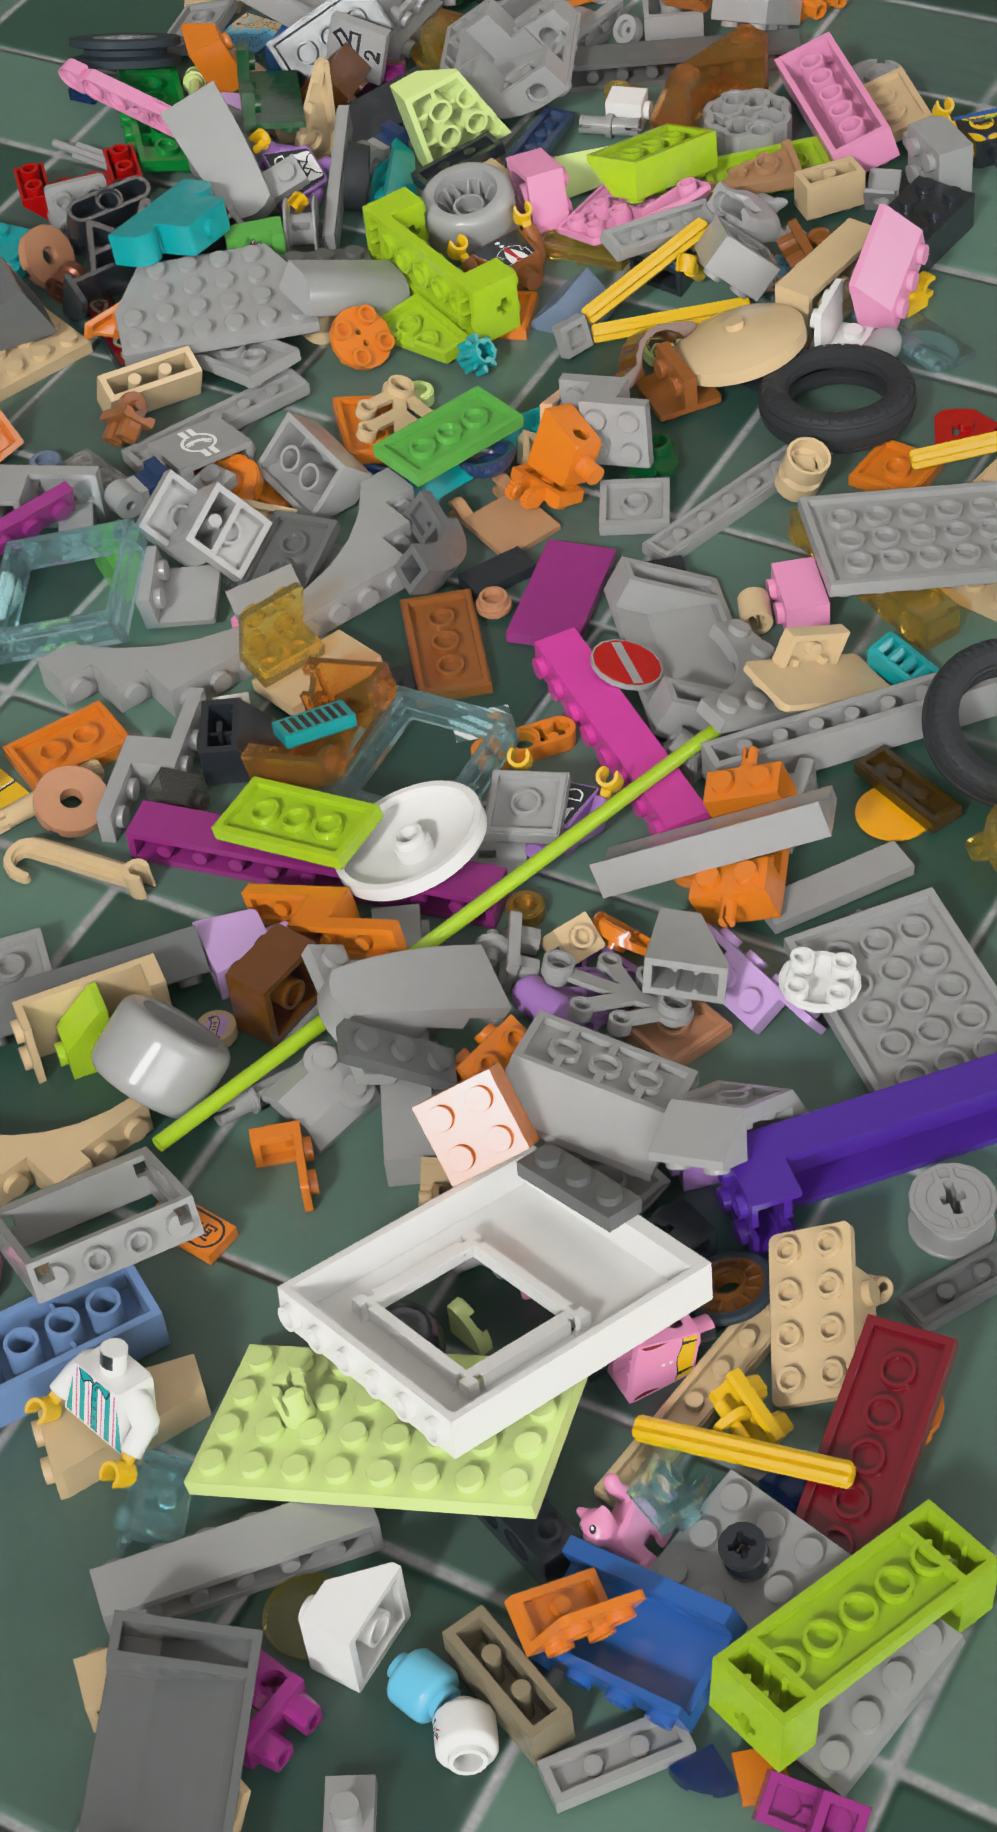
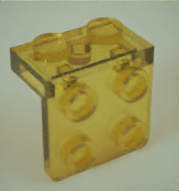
[239,582,325,688]

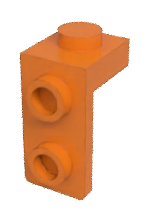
[248,1120,320,1212]

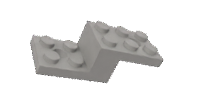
[0,464,111,554]

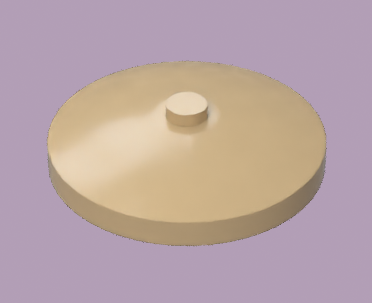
[674,303,807,387]

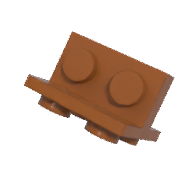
[634,341,721,421]

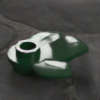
[626,433,680,479]

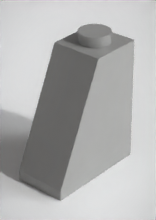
[642,907,729,1004]

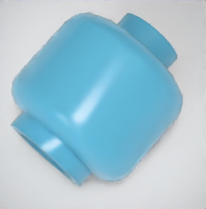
[387,1648,461,1724]

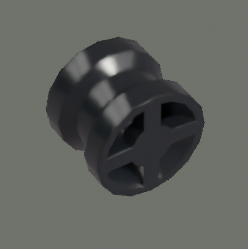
[718,1522,772,1583]

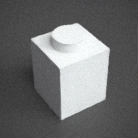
[605,86,653,130]

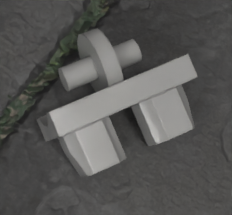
[475,911,541,993]

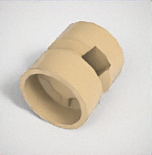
[774,437,831,503]

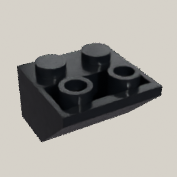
[199,698,282,785]

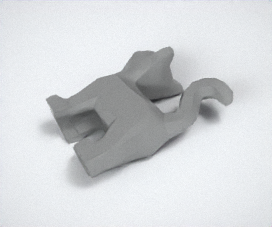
[706,181,807,244]

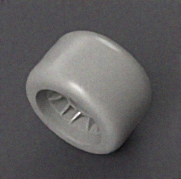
[421,162,520,264]
[91,994,231,1119]

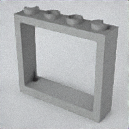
[0,1146,205,1304]

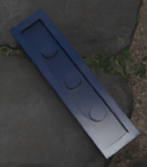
[505,106,575,168]

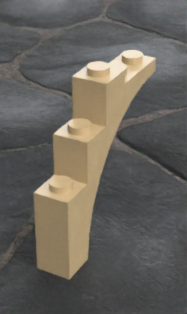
[0,1098,154,1206]

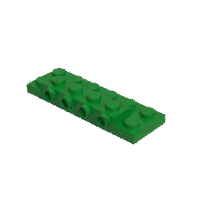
[117,66,191,174]

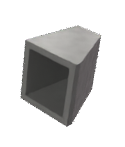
[0,257,57,351]

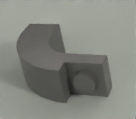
[393,491,467,595]

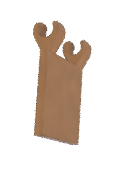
[448,472,561,555]

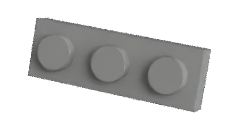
[536,1717,697,1814]

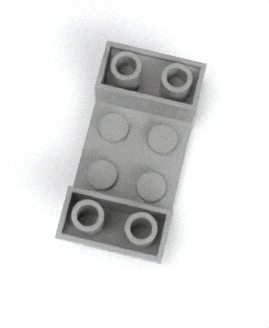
[648,1080,808,1176]

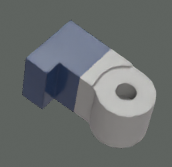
[357,119,409,175]
[104,456,169,519]

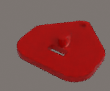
[934,409,997,445]

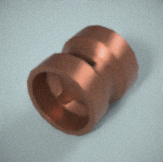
[45,260,87,305]

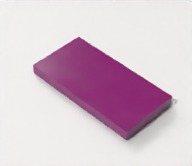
[506,539,617,646]

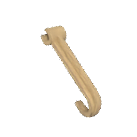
[3,837,156,900]

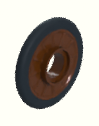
[689,1250,770,1326]

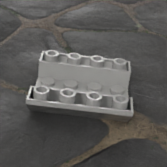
[505,1010,699,1182]

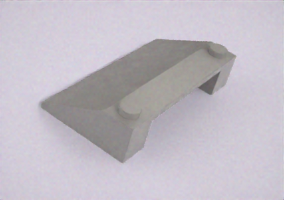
[604,556,746,739]

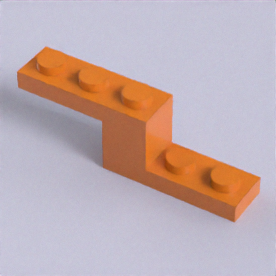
[241,883,409,960]

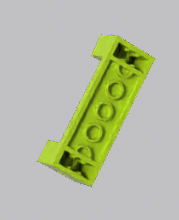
[362,187,521,341]
[709,1499,997,1773]

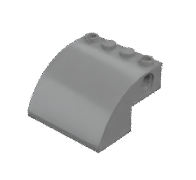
[440,0,581,119]

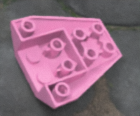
[556,177,711,246]

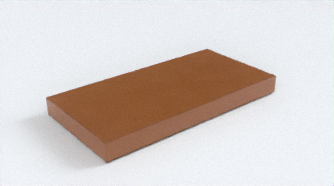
[400,588,493,705]

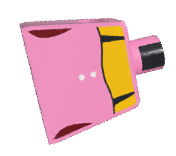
[608,1314,716,1404]

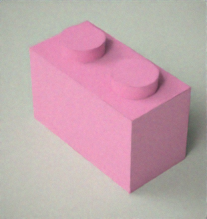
[765,556,830,629]

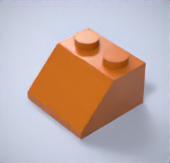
[180,23,239,93]

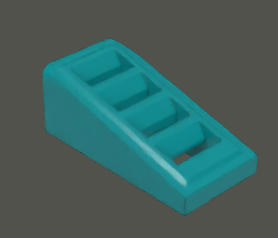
[867,631,939,685]

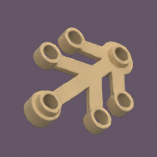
[355,375,434,443]

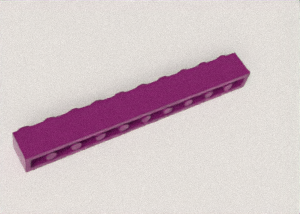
[125,800,510,929]

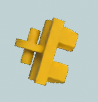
[708,1368,794,1445]

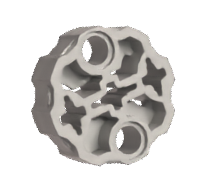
[703,88,792,156]

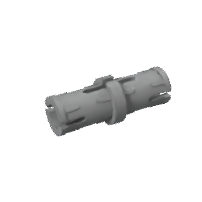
[579,113,642,138]

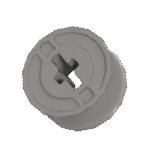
[283,195,322,252]
[907,1162,997,1260]

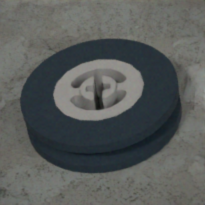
[69,33,182,69]

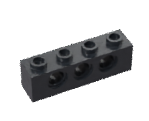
[476,1498,582,1585]

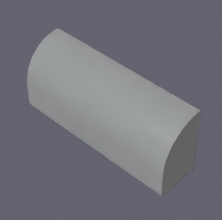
[278,260,410,317]

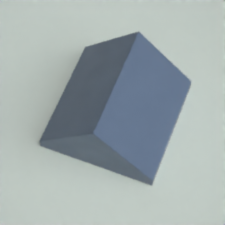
[530,267,618,334]

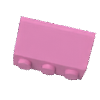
[848,204,929,330]

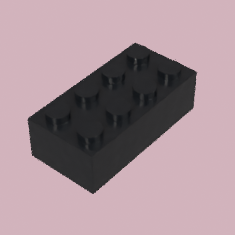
[868,176,975,273]

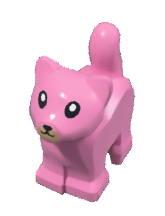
[576,1473,673,1569]

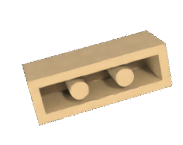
[97,345,203,412]

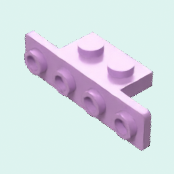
[707,923,827,1035]

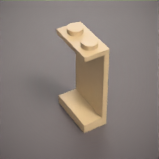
[10,953,172,1084]

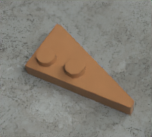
[706,139,802,201]

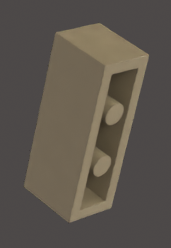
[442,1604,575,1768]

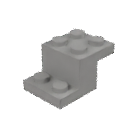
[559,373,654,468]
[133,469,273,582]

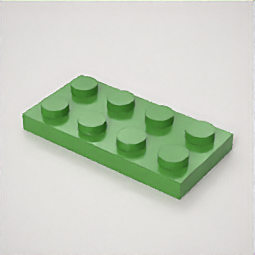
[373,385,524,487]

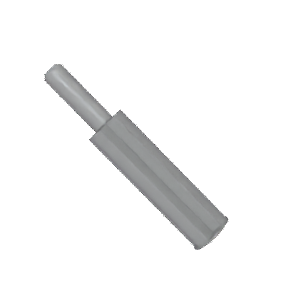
[52,138,107,170]

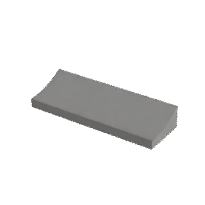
[589,785,837,899]

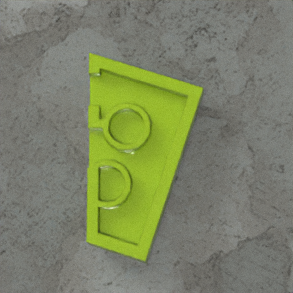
[381,293,469,364]

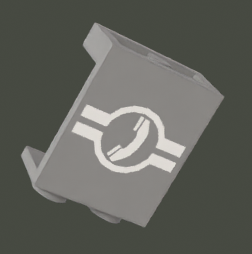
[147,415,256,482]

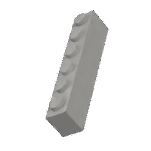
[89,1501,385,1637]

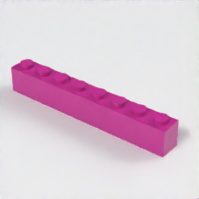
[532,627,710,835]

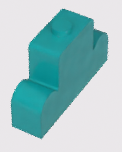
[108,179,231,267]

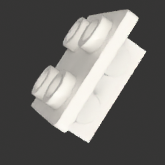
[810,278,874,347]

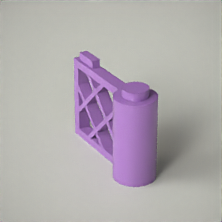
[512,946,648,1032]

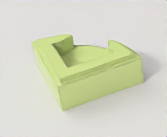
[447,1297,493,1356]

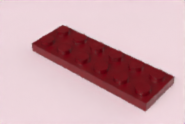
[795,1314,960,1555]

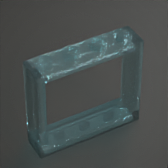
[0,518,148,664]
[320,685,519,804]

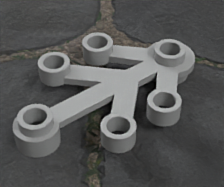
[541,950,694,1037]

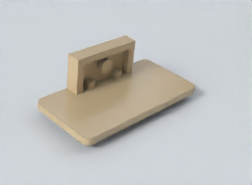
[743,624,889,713]
[769,1221,880,1409]

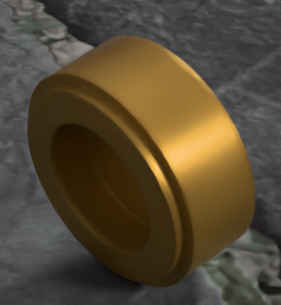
[505,890,546,928]

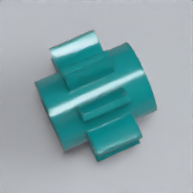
[456,333,498,377]

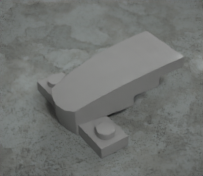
[160,81,310,222]
[301,944,512,1085]

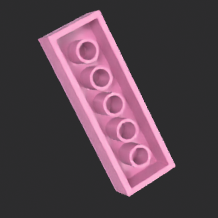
[774,32,900,172]

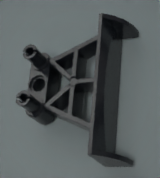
[63,176,243,320]

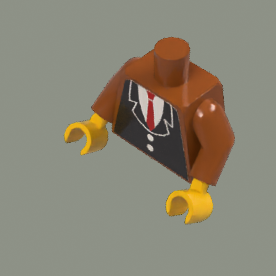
[447,201,546,291]

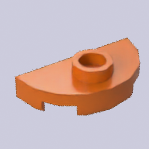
[592,911,651,956]

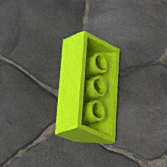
[586,123,718,204]

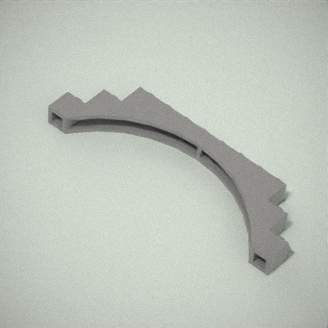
[38,467,415,719]

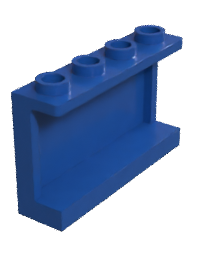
[514,1535,748,1733]

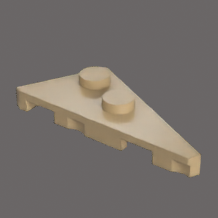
[294,57,336,160]

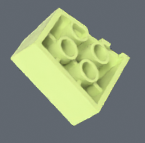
[390,68,512,166]

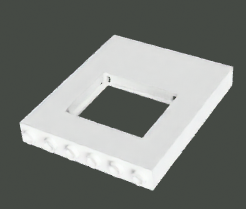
[277,1145,713,1459]

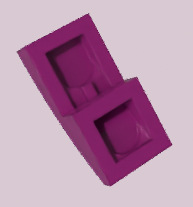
[751,1769,872,1832]

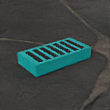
[272,699,357,749]

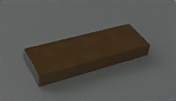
[854,745,963,834]

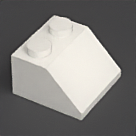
[298,1562,411,1693]

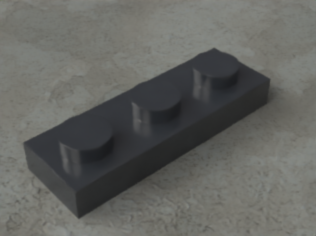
[410,131,506,191]

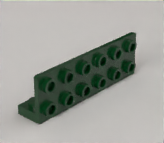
[235,42,306,133]

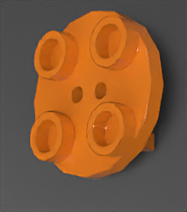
[329,304,395,371]

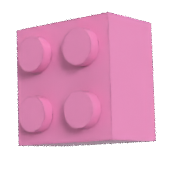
[506,148,573,236]

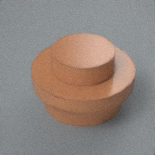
[476,586,512,619]

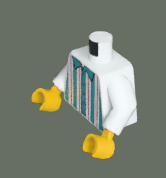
[25,1338,160,1489]

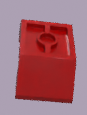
[13,143,143,220]

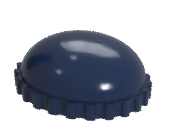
[459,439,516,479]

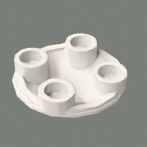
[778,947,862,1013]

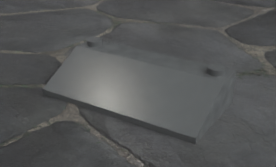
[78,1610,263,1832]

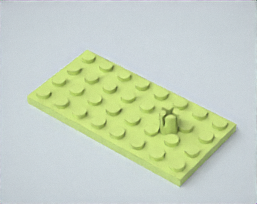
[184,1344,588,1519]

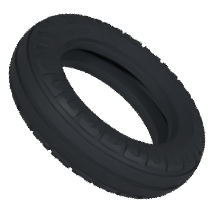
[758,343,917,454]
[922,638,997,808]

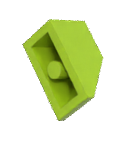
[53,982,109,1080]

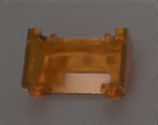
[649,24,769,130]
[241,657,397,791]

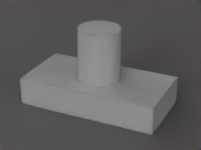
[323,1774,378,1832]

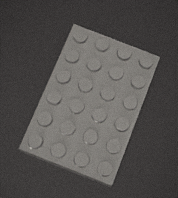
[797,481,997,597]
[784,887,997,1093]
[649,1469,965,1797]

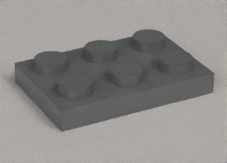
[237,510,341,590]

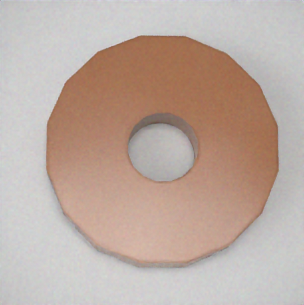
[18,224,75,289]
[33,765,106,838]

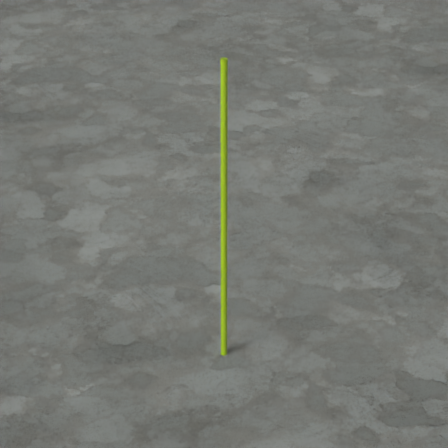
[152,725,723,1152]

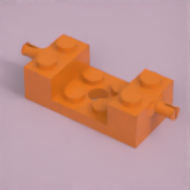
[688,746,797,928]

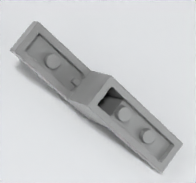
[95,687,207,843]

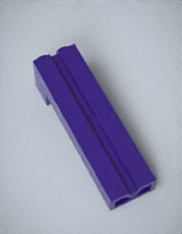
[715,1052,997,1257]

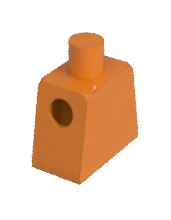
[527,403,604,487]

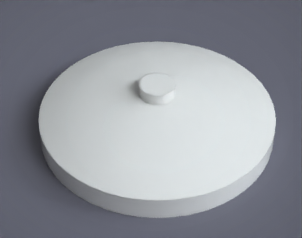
[335,780,487,901]

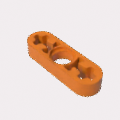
[471,716,577,774]

